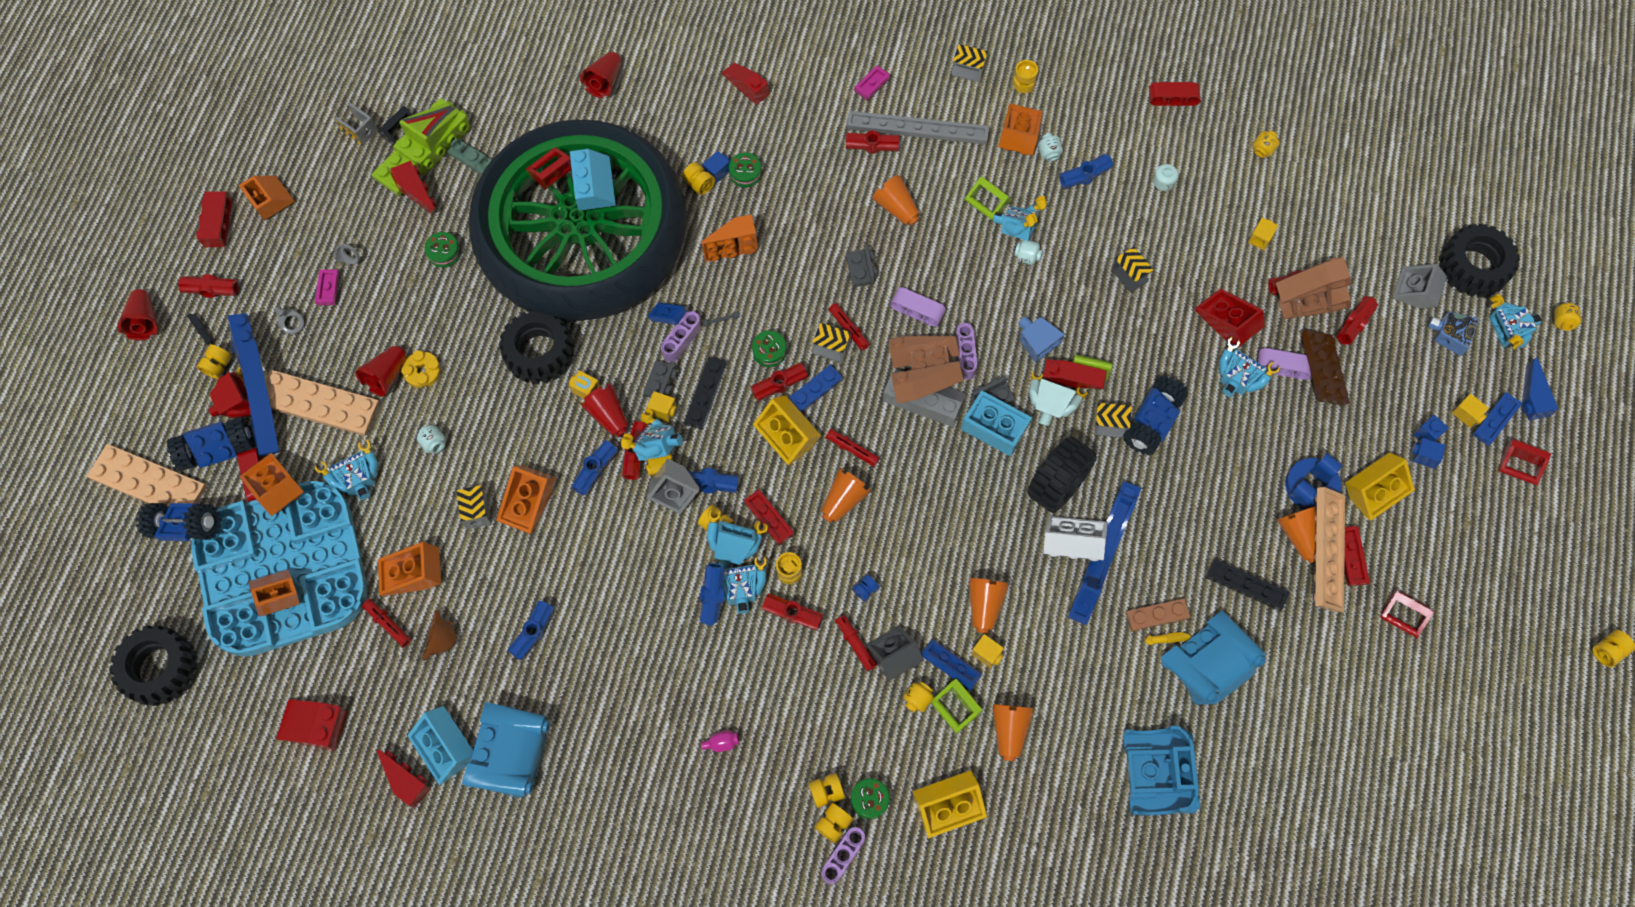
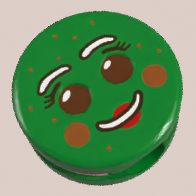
[728,152,762,188]
[424,232,461,268]
[752,330,787,367]
[851,778,890,820]

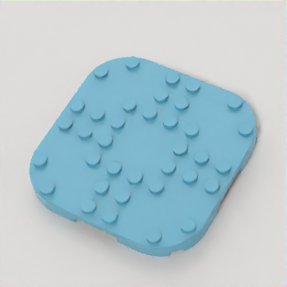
[191,481,368,657]

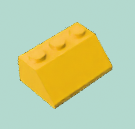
[753,395,821,465]
[1345,452,1415,521]
[912,770,987,839]

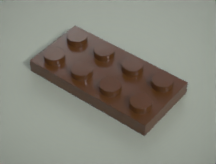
[1301,330,1350,406]

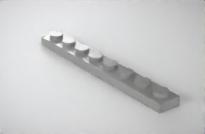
[847,111,989,145]

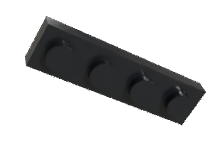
[684,356,727,430]
[1206,559,1290,612]

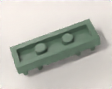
[447,139,492,175]

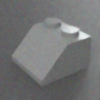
[1393,264,1447,308]
[646,459,699,514]

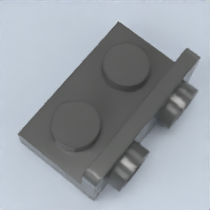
[846,244,877,288]
[643,360,679,398]
[971,376,1015,405]

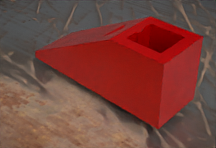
[390,160,436,214]
[377,749,431,809]

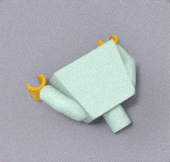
[1029,372,1088,427]

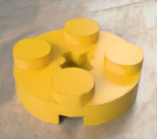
[401,350,441,388]

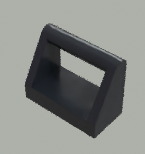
[377,106,413,146]

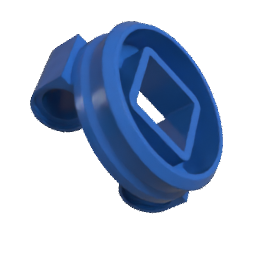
[1285,453,1343,509]

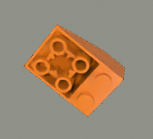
[701,214,758,262]

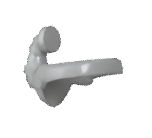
[334,244,360,266]
[275,307,305,335]

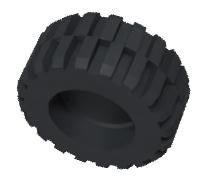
[1439,224,1520,297]
[499,310,575,384]
[1027,436,1097,513]
[109,625,198,706]

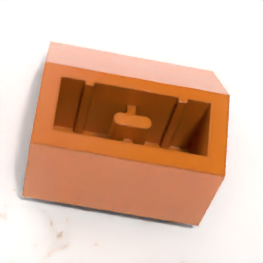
[238,176,295,220]
[248,569,300,617]

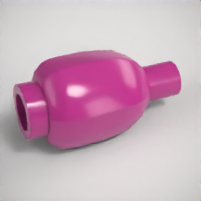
[701,730,739,752]

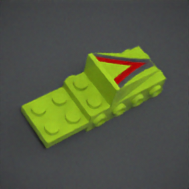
[371,98,471,196]

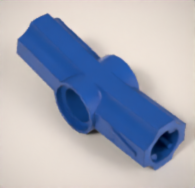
[1059,154,1114,189]
[571,440,618,496]
[688,468,739,493]
[699,563,724,625]
[507,601,555,661]

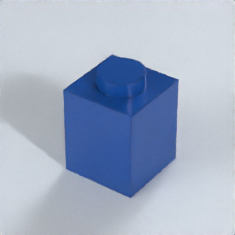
[702,151,730,184]
[1414,415,1449,441]
[1411,438,1446,469]

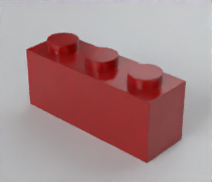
[196,191,233,248]

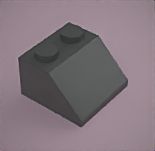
[865,625,924,681]

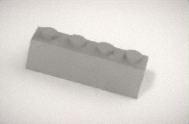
[883,369,967,428]

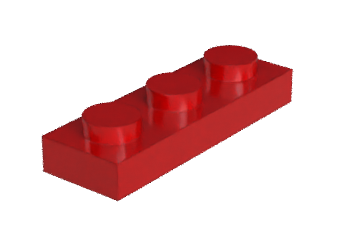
[744,489,794,546]
[1344,526,1370,586]

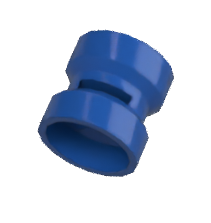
[852,574,880,602]

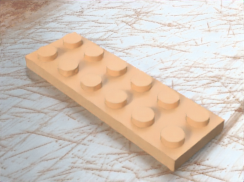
[265,370,379,436]
[86,444,208,506]
[1314,487,1345,613]

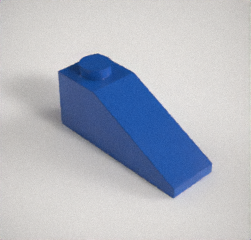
[1522,358,1558,421]

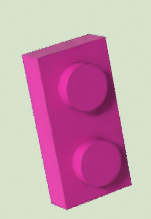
[854,65,890,101]
[315,269,340,305]

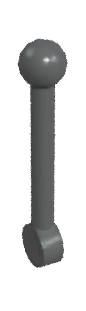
[702,311,739,327]

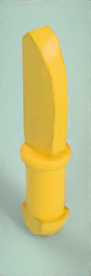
[1145,632,1191,645]

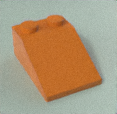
[998,103,1043,155]
[239,453,304,516]
[496,465,556,534]
[378,542,441,596]

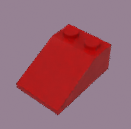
[1195,288,1265,347]
[276,699,348,751]

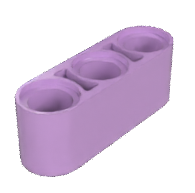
[890,287,946,327]
[661,311,701,362]
[956,323,977,380]
[1258,348,1312,380]
[822,827,865,885]

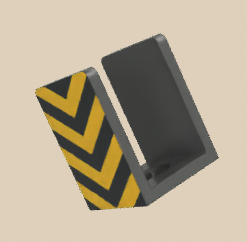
[1111,246,1153,293]

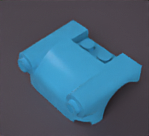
[1161,611,1266,706]
[462,702,550,798]
[1123,726,1200,816]

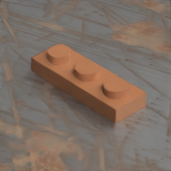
[1125,599,1190,632]

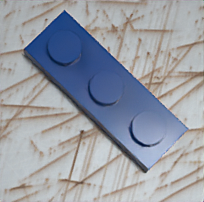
[788,365,843,413]
[1472,392,1522,446]
[921,639,982,691]

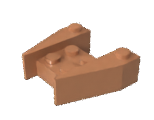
[1276,257,1351,319]
[889,336,963,404]

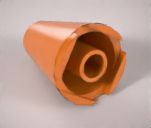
[872,175,920,226]
[821,468,872,523]
[1277,506,1317,563]
[969,578,1009,634]
[992,704,1034,761]

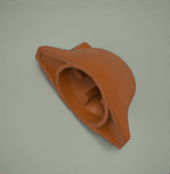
[422,610,456,661]

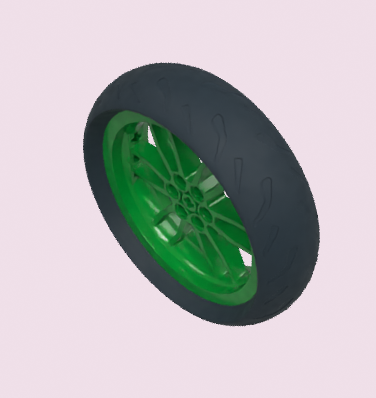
[469,119,687,321]

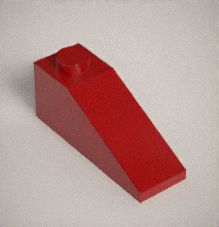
[721,63,769,105]
[1043,359,1107,389]

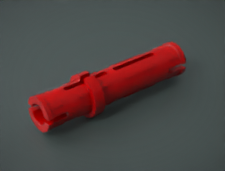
[828,303,870,351]
[825,428,880,468]
[362,599,412,648]
[835,614,877,672]

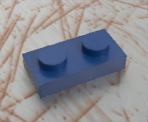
[648,303,687,325]

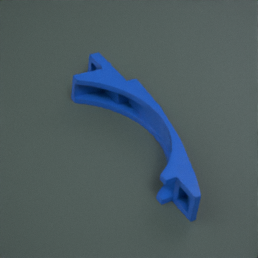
[228,313,279,456]
[1068,481,1142,626]

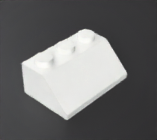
[1044,516,1108,561]

